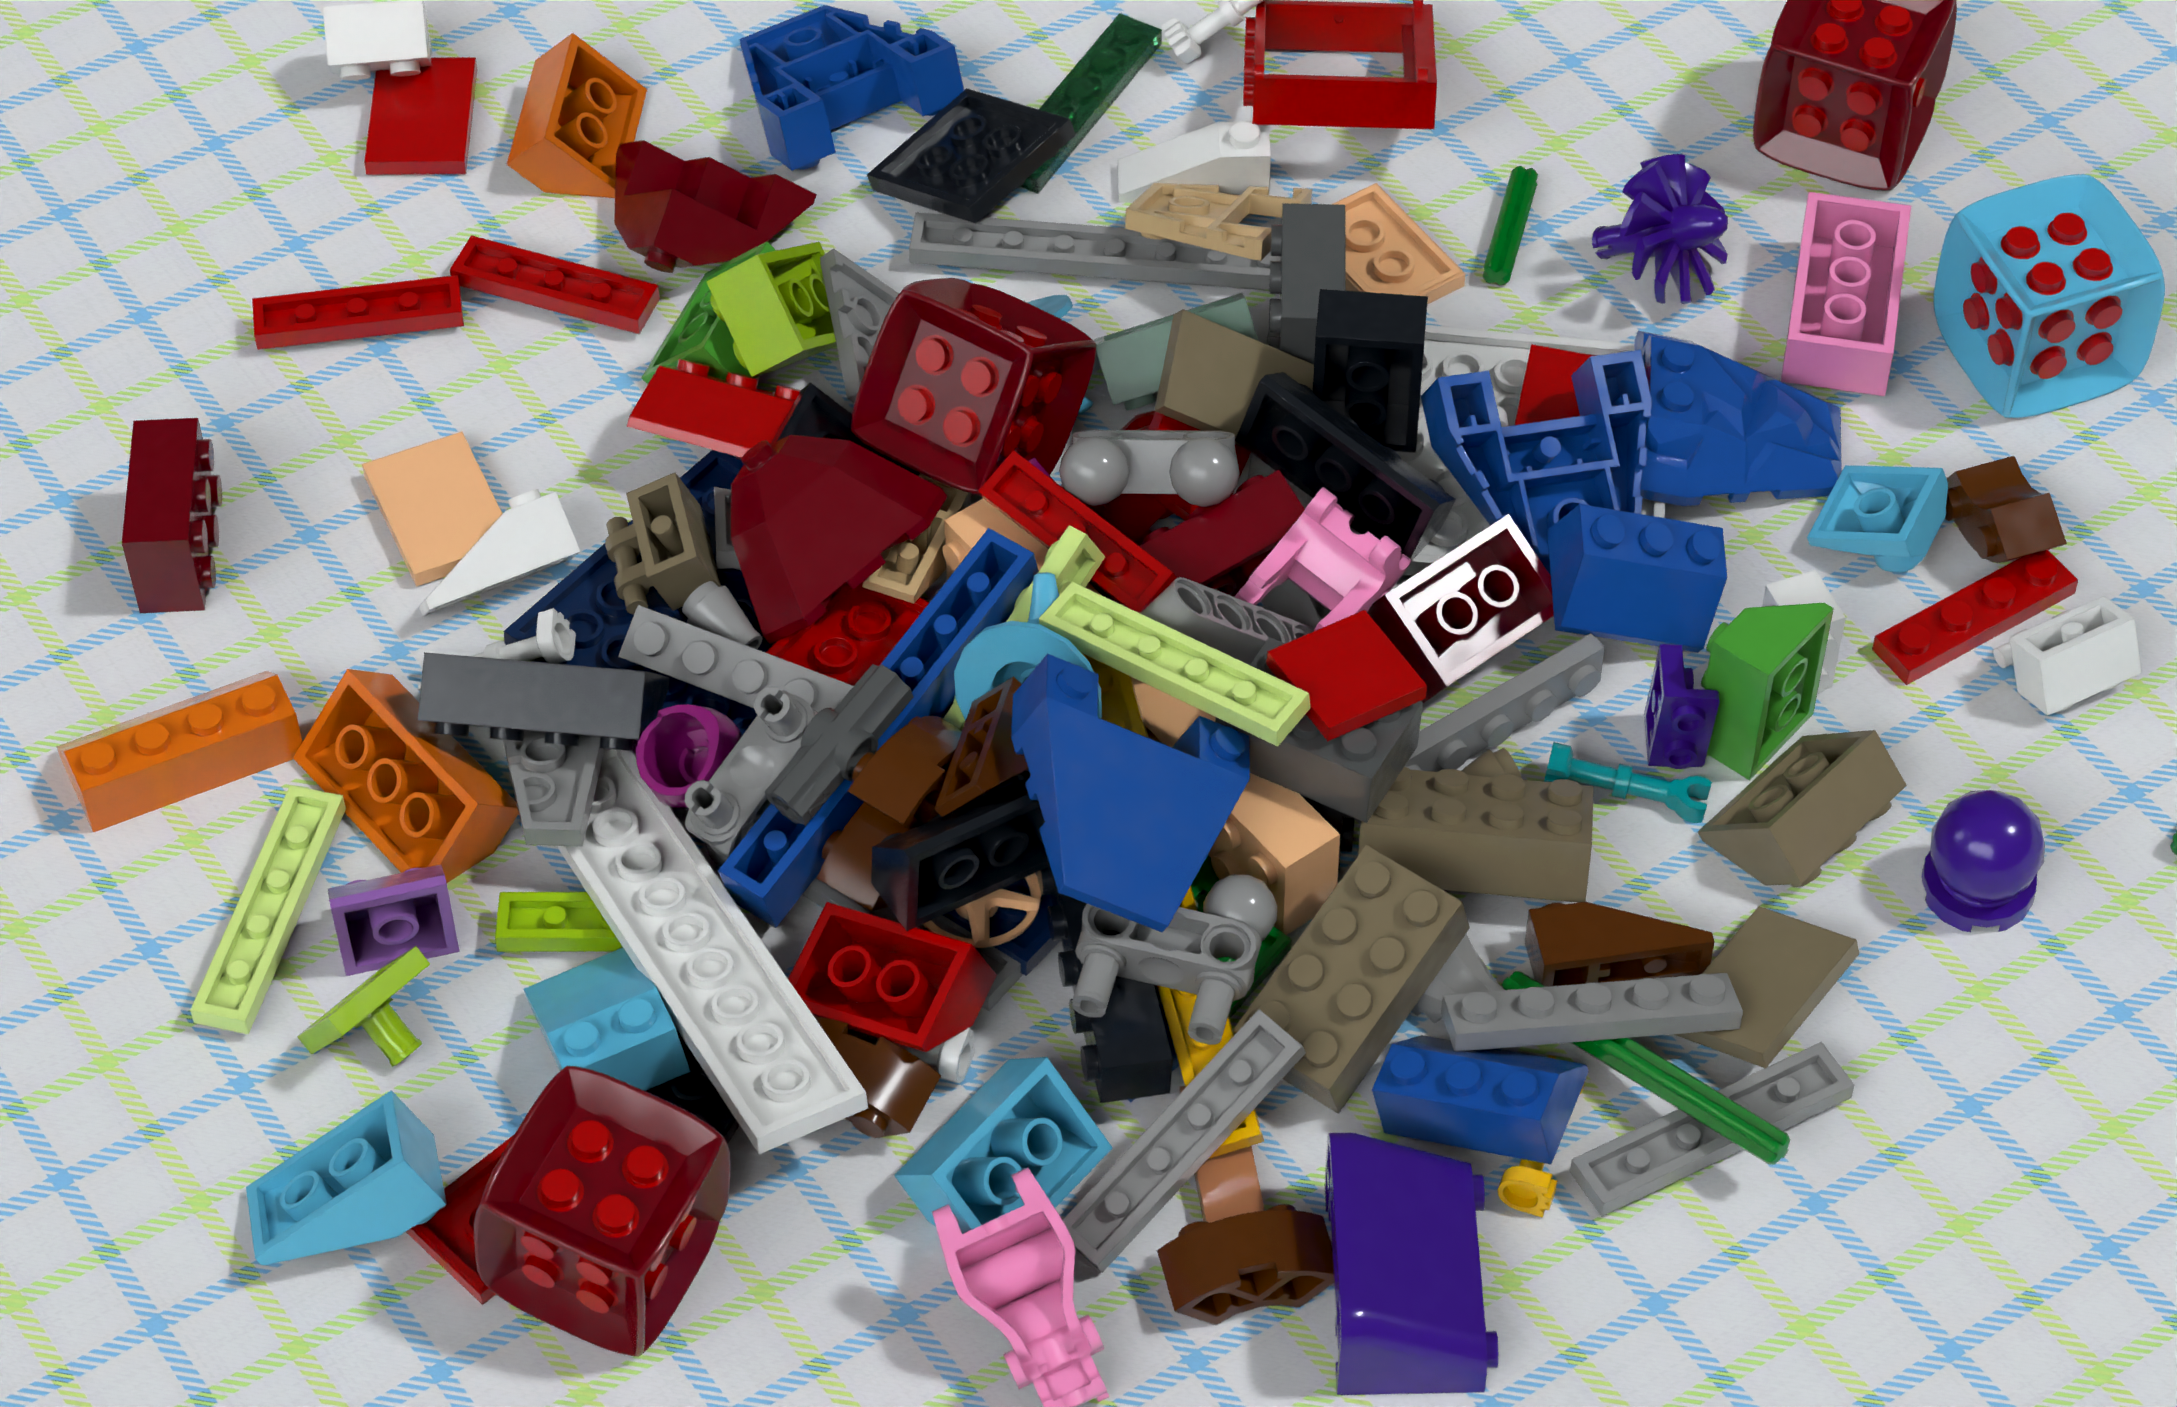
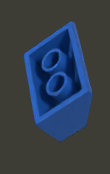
[1547,504,1727,653]
[1372,1035,1589,1165]

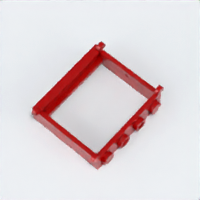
[1243,0,1437,130]

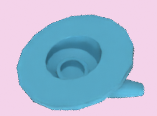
[954,572,1102,721]

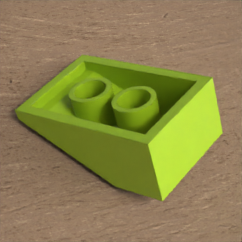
[706,242,837,377]

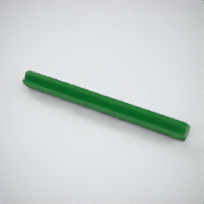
[1501,971,1791,1165]

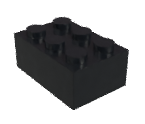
[1313,289,1428,453]

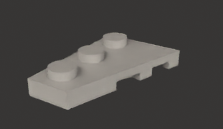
[820,248,899,404]
[503,731,605,847]

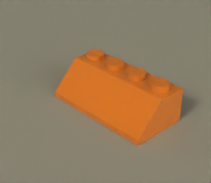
[293,669,519,883]
[56,671,302,833]

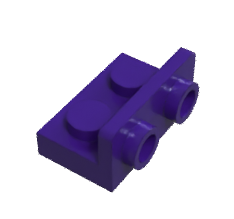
[1644,644,1720,769]

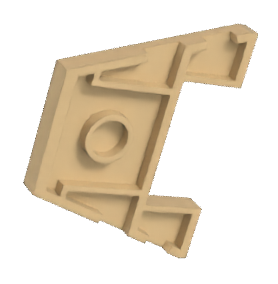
[1125,183,1312,261]

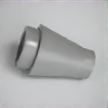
[682,581,762,649]

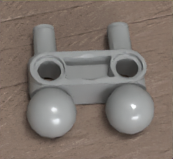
[1059,430,1240,507]
[685,687,818,867]
[1072,874,1277,1045]

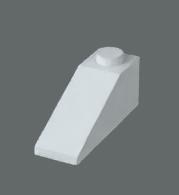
[1117,121,1271,202]
[419,489,580,616]

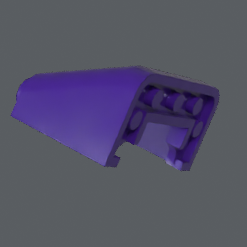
[1324,1133,1498,1395]

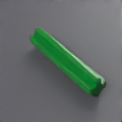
[1483,166,1538,286]

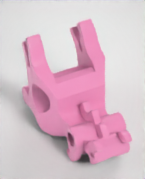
[1235,487,1412,631]
[932,1167,1109,1407]

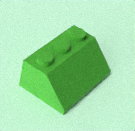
[641,242,776,384]
[1701,603,1834,781]

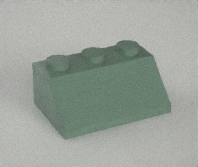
[1094,293,1259,411]

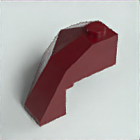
[614,140,817,273]
[731,435,948,644]

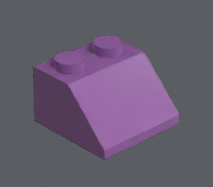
[328,865,460,976]

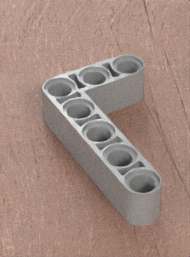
[1140,577,1330,665]

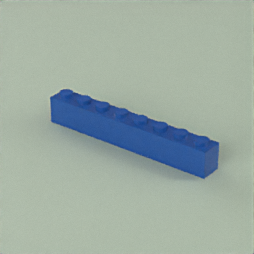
[718,528,1039,928]

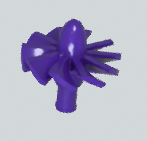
[1592,154,1728,304]

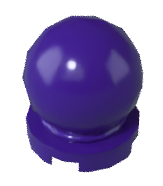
[1921,790,2045,932]

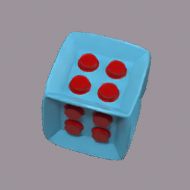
[1933,174,2165,418]

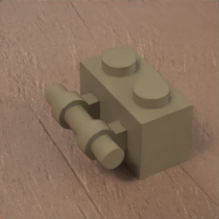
[605,472,721,614]

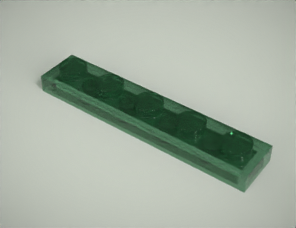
[1020,13,1162,194]

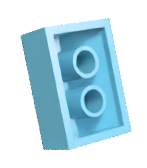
[894,1057,1113,1234]

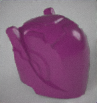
[636,704,742,808]

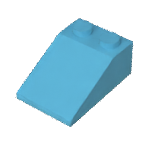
[523,948,690,1091]
[246,1090,447,1266]

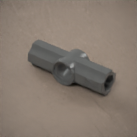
[765,664,913,825]

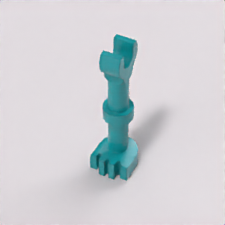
[1544,742,1712,823]

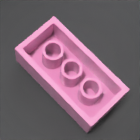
[1781,192,1911,396]

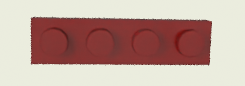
[450,235,660,334]
[252,275,464,350]
[978,450,1177,613]
[1872,550,2078,685]

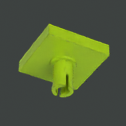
[297,946,430,1067]

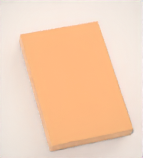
[1333,183,1465,304]
[362,432,502,587]

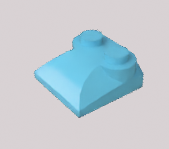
[1807,465,1948,572]

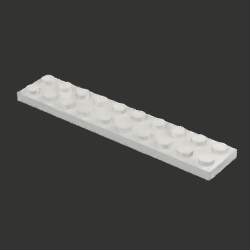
[557,749,868,1154]

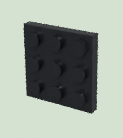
[867,88,1076,224]

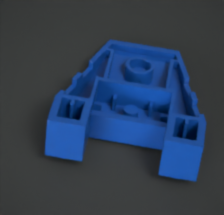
[739,5,964,171]
[1421,350,1652,575]
[1011,653,1250,932]

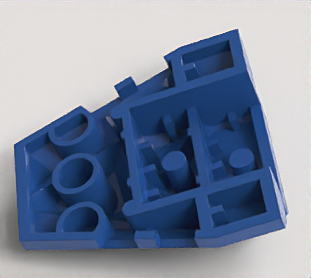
[1634,331,1842,506]

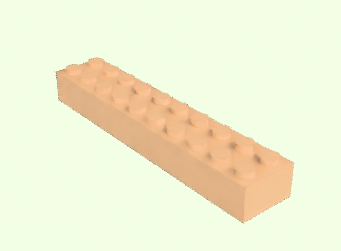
[942,498,1340,935]

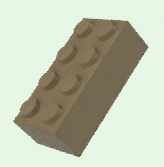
[1358,766,1594,902]
[1233,845,1470,1114]

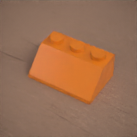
[507,33,647,198]

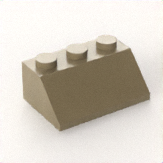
[1698,730,1907,887]

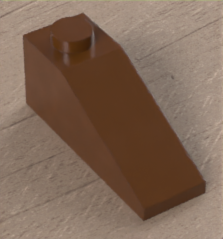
[934,676,1029,817]
[1525,902,1715,987]

